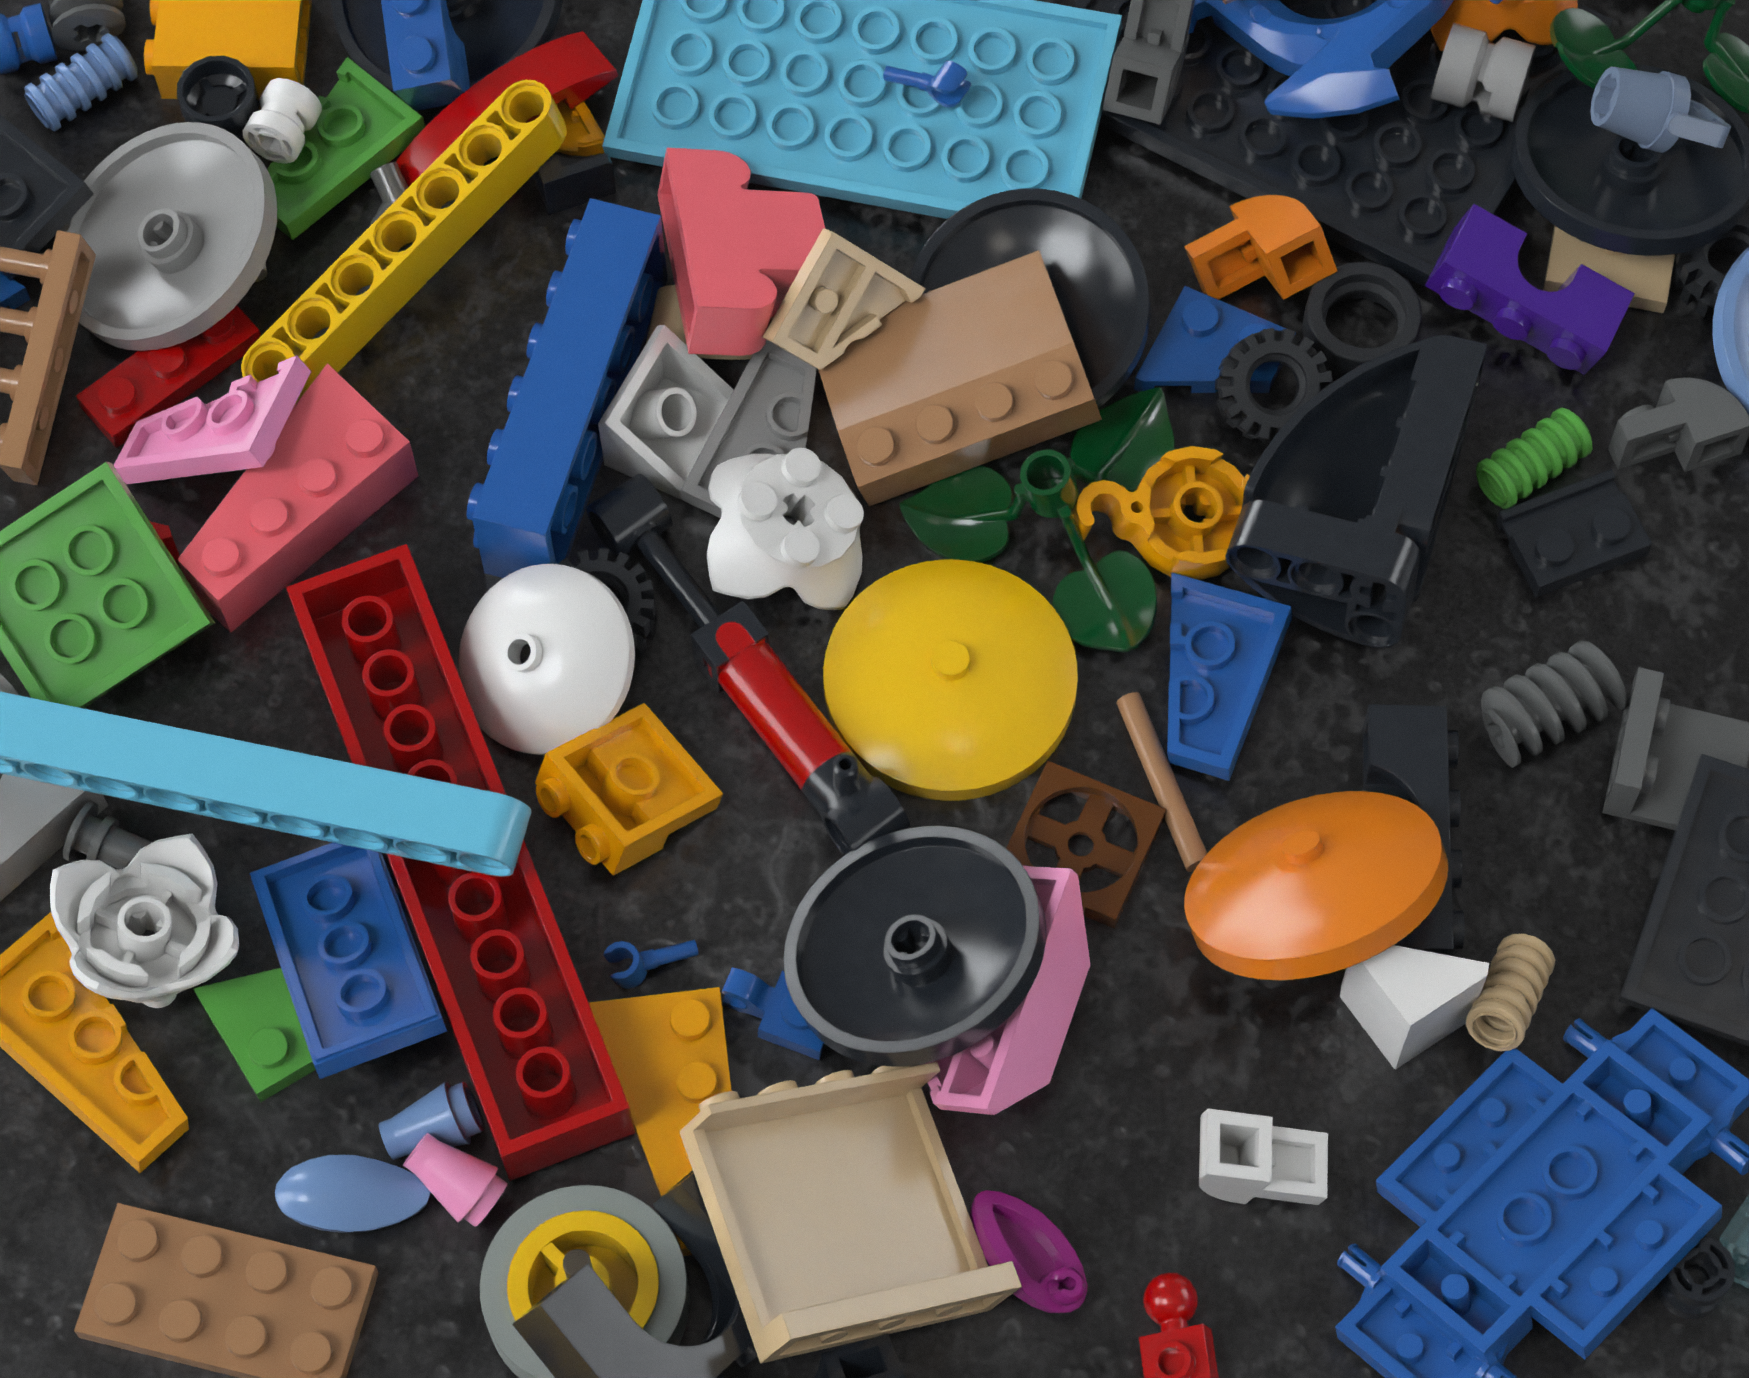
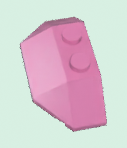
[921,866,1091,1115]

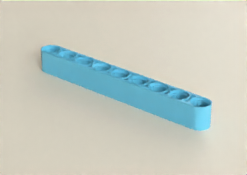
[0,692,531,877]

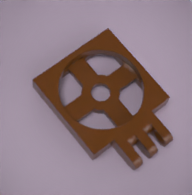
[1006,761,1166,929]

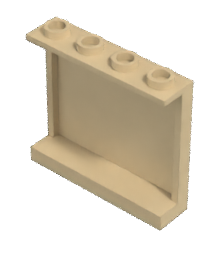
[679,1062,1022,1364]

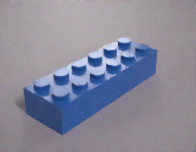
[467,198,668,578]

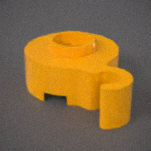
[1071,446,1250,580]

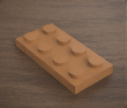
[74,1203,379,1378]

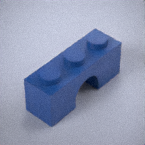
[381,0,470,111]

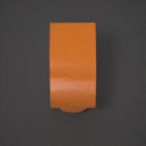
[1184,195,1338,300]

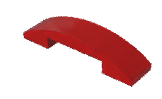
[396,31,619,187]

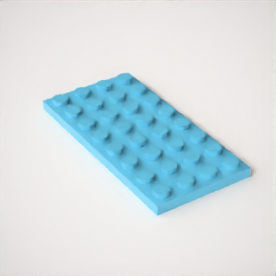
[602,0,1122,219]

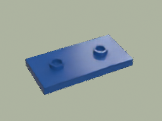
[250,842,447,1079]

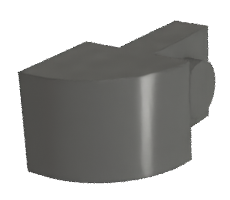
[1608,378,1749,472]

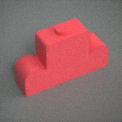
[657,148,825,356]

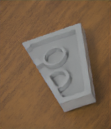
[680,340,817,525]

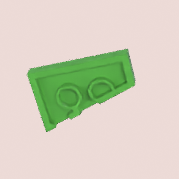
[267,57,426,240]
[193,968,316,1102]

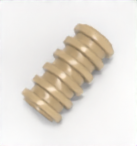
[1466,934,1555,1051]

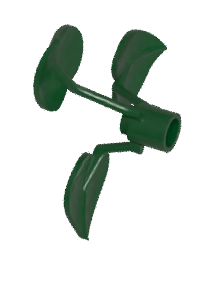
[1550,0,1749,113]
[900,388,1175,652]

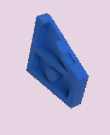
[1134,286,1296,393]

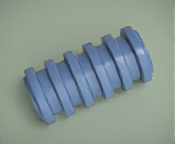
[24,33,138,132]

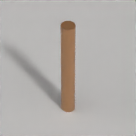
[1116,692,1207,872]

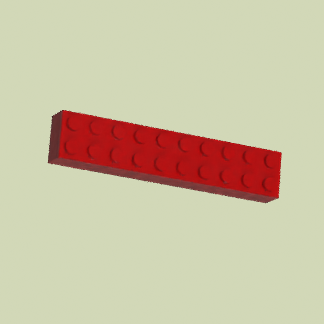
[286,544,635,1181]

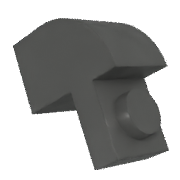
[1102,0,1195,124]

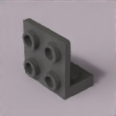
[1602,667,1749,830]

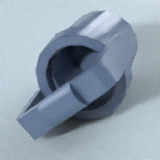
[1590,66,1731,153]

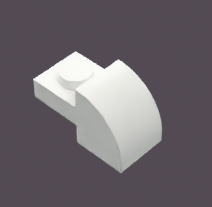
[1199,1109,1328,1205]

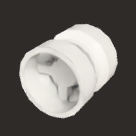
[243,78,322,164]

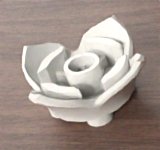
[707,448,864,610]
[50,834,239,1008]

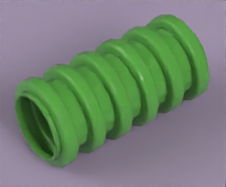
[1476,407,1593,509]

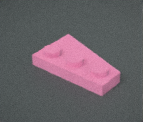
[114,355,311,484]

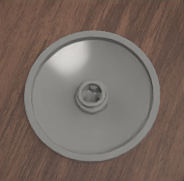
[59,122,277,351]

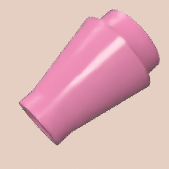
[403,1133,508,1227]

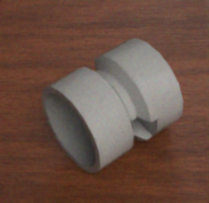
[1431,23,1536,122]

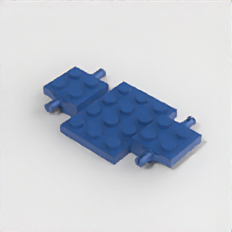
[1335,1008,1749,1378]

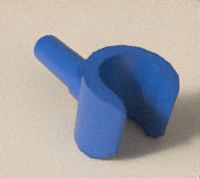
[883,60,971,108]
[603,940,699,989]

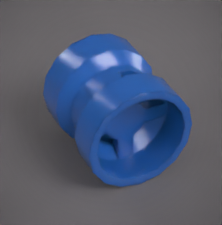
[0,2,58,75]

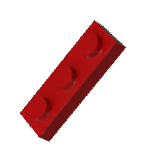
[76,305,261,448]

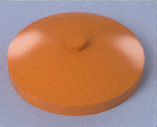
[1184,791,1448,980]

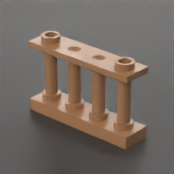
[0,230,96,485]

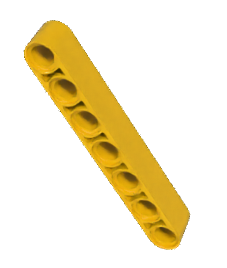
[241,80,567,408]

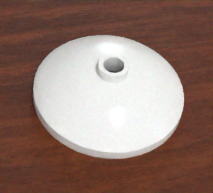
[458,564,635,755]

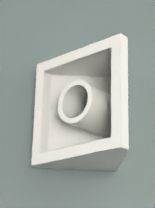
[598,325,734,499]
[1340,945,1489,1070]

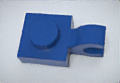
[722,967,826,1060]

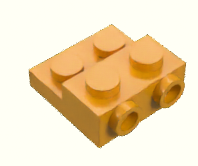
[535,703,723,876]

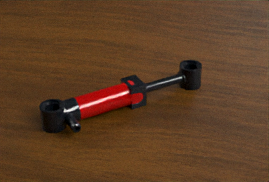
[586,474,911,856]

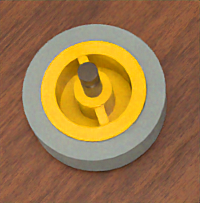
[480,1185,690,1378]

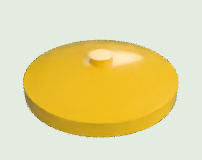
[823,559,1078,801]

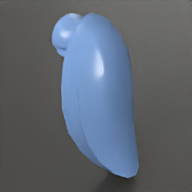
[275,1155,430,1233]

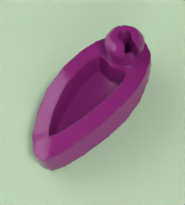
[970,1190,1088,1313]

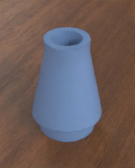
[379,1082,484,1160]

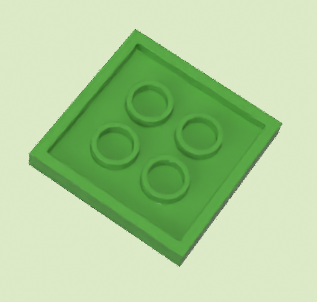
[0,462,215,708]

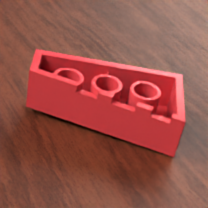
[177,363,418,633]

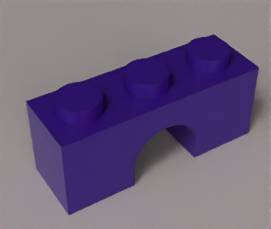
[1425,204,1635,375]

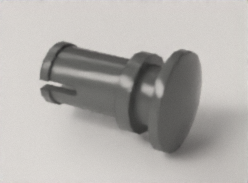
[63,801,153,869]

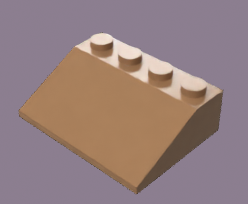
[819,250,1102,507]

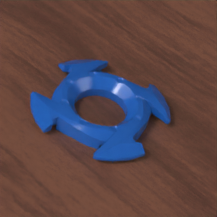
[1188,0,1502,119]

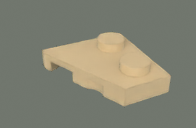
[763,228,925,370]

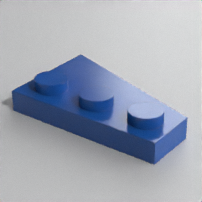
[1167,572,1292,781]

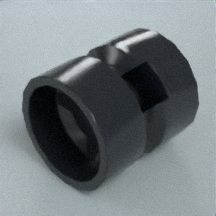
[177,55,262,154]

